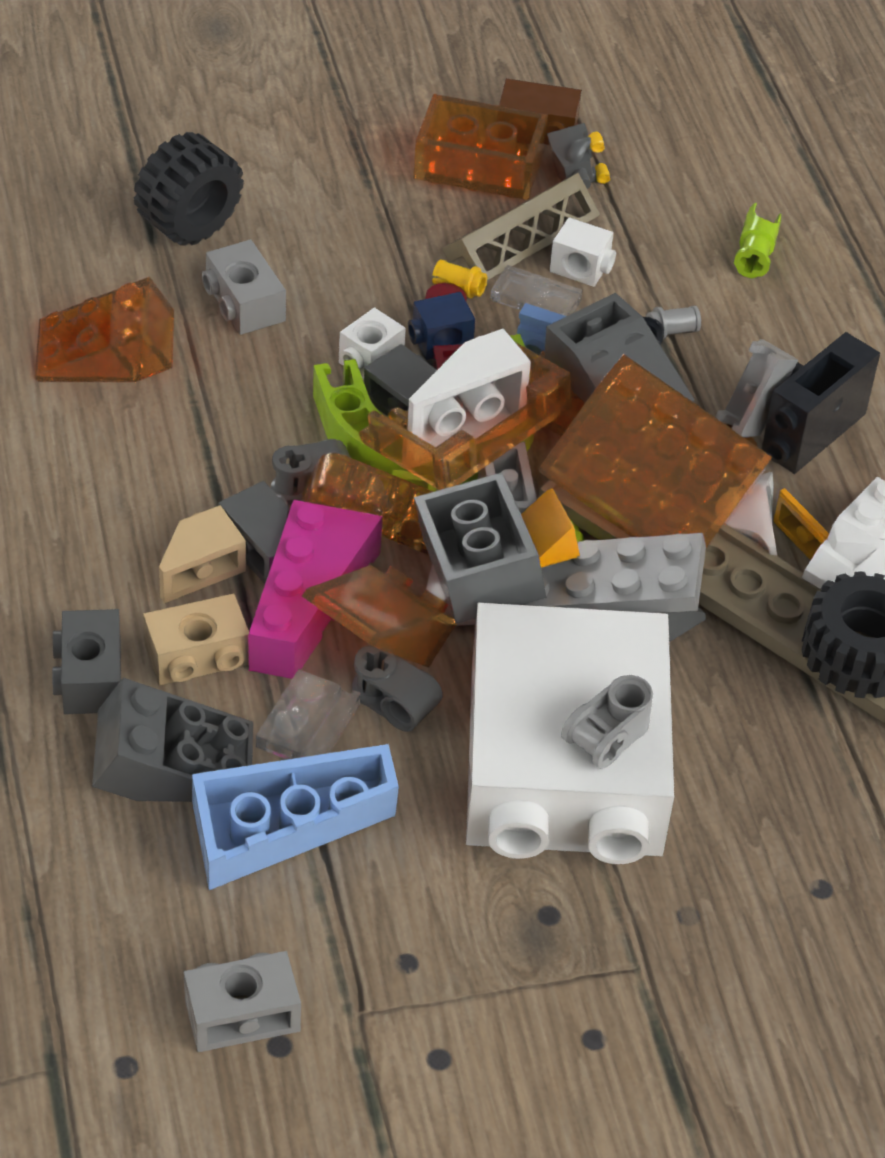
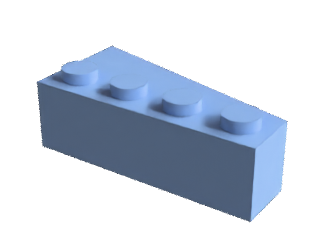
[192,744,399,890]

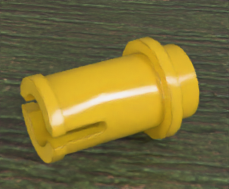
[432,259,487,299]

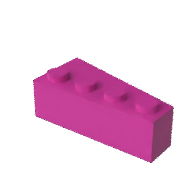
[248,500,382,679]

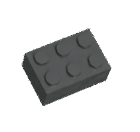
[414,472,547,624]

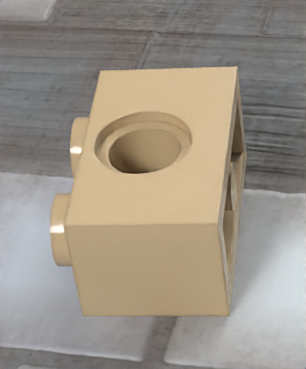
[143,593,249,686]

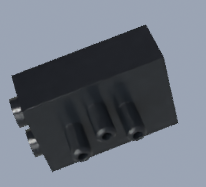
[761,332,880,474]

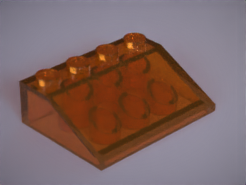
[538,354,772,550]

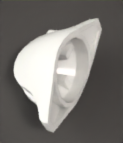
[715,472,777,556]

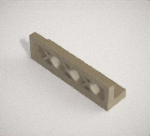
[442,173,600,281]

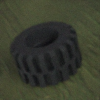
[134,132,244,246]
[801,571,885,698]

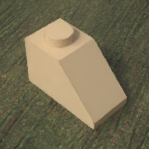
[159,505,246,603]

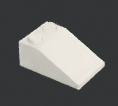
[405,329,531,468]

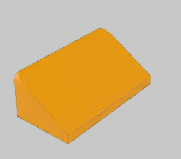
[521,488,580,568]
[773,488,829,560]

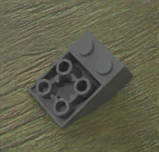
[544,293,694,440]
[92,678,253,802]

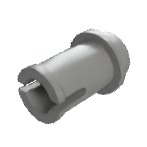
[646,305,701,340]

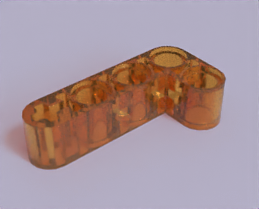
[300,453,433,555]

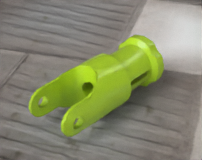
[734,203,782,279]

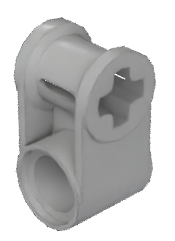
[561,675,653,769]

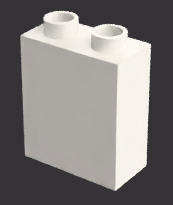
[466,603,674,864]

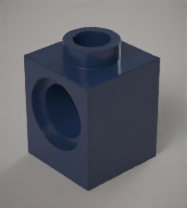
[408,292,476,360]

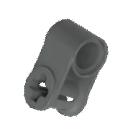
[271,439,359,505]
[352,644,443,732]

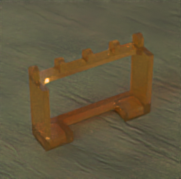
[359,341,572,490]

